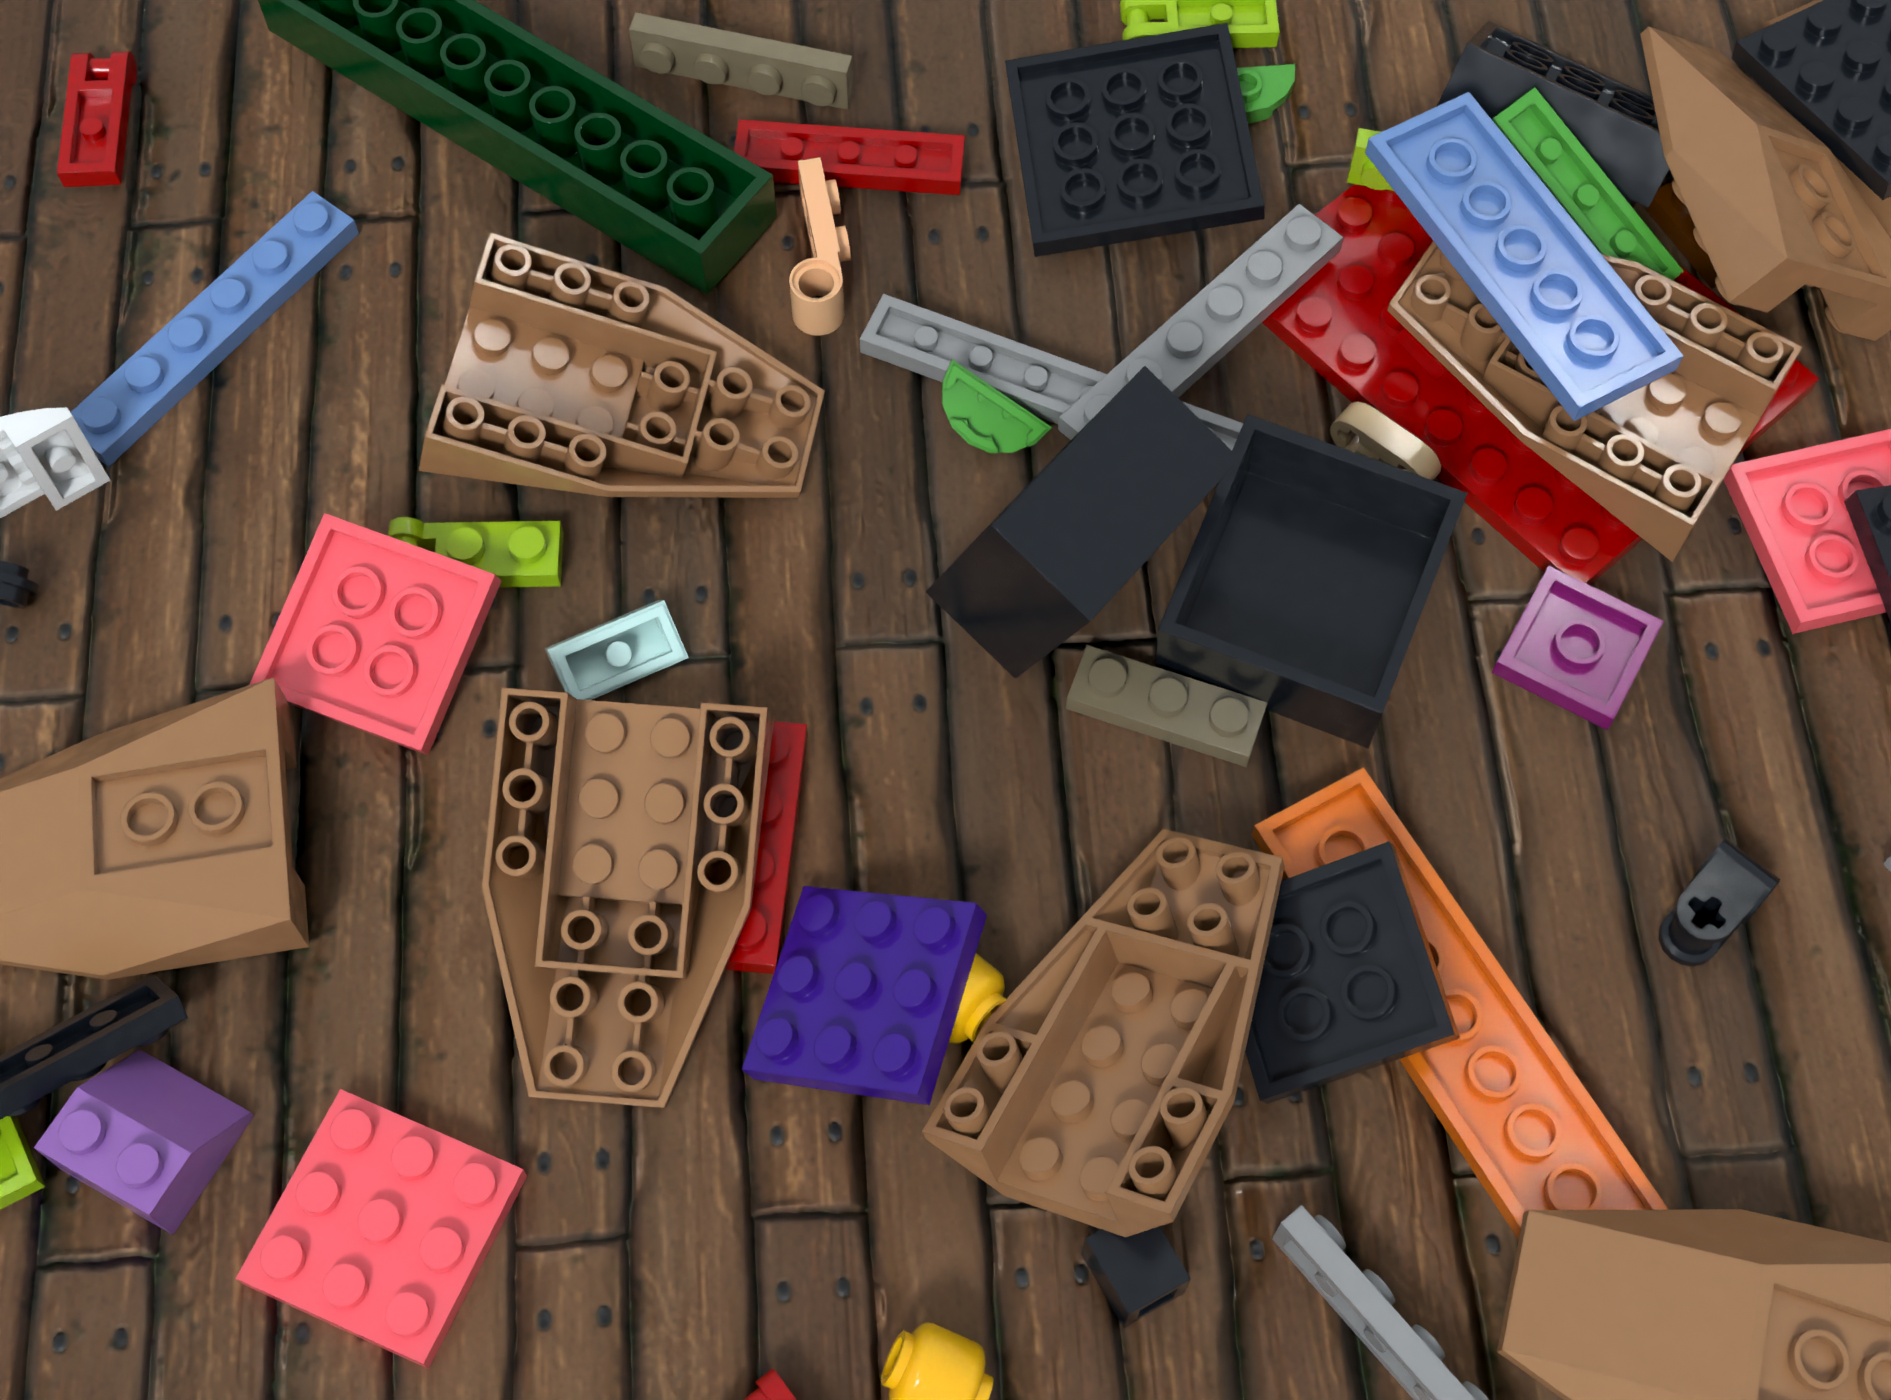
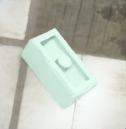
[545,600,689,700]

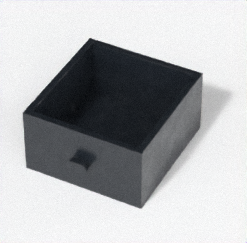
[926,366,1240,679]
[1156,414,1467,749]

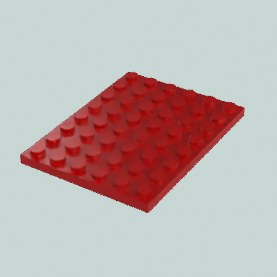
[1262,184,1819,585]

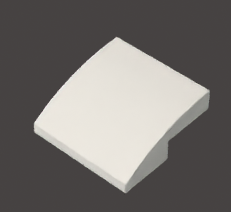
[0,407,111,519]

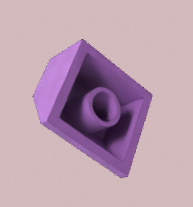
[34,1049,254,1235]

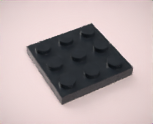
[1245,841,1460,1104]

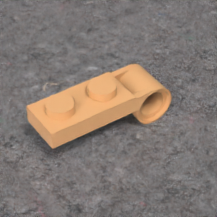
[789,157,851,336]

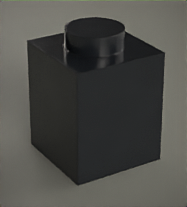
[1081,1225,1191,1328]

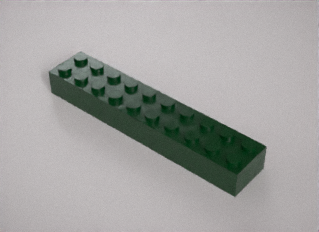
[258,0,777,295]

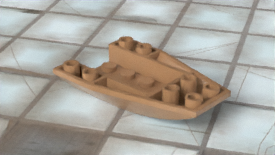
[922,829,1285,1237]

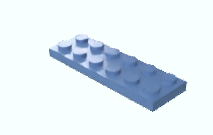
[1365,92,1684,421]

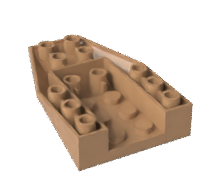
[1640,26,1891,341]
[419,233,825,498]
[1387,241,1802,562]
[0,677,309,980]
[482,688,774,1108]
[1497,1209,1891,1400]

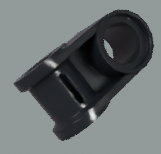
[1659,839,1781,967]

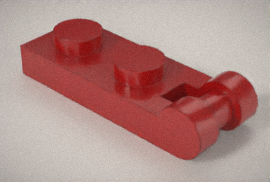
[57,51,137,187]

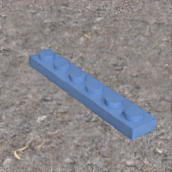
[70,191,359,467]

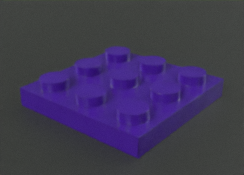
[742,886,987,1105]

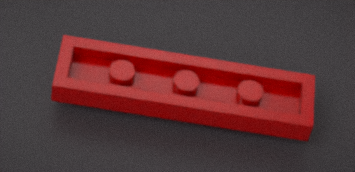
[734,119,965,195]
[725,721,808,974]

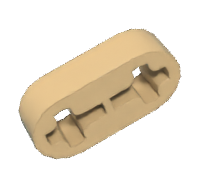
[1330,402,1441,480]

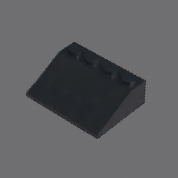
[1436,21,1669,208]

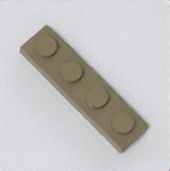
[629,12,854,110]

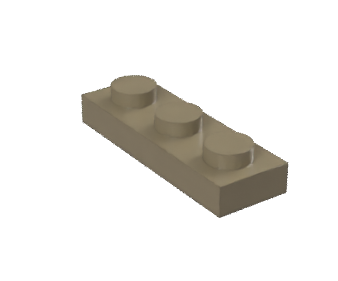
[1066,645,1268,768]

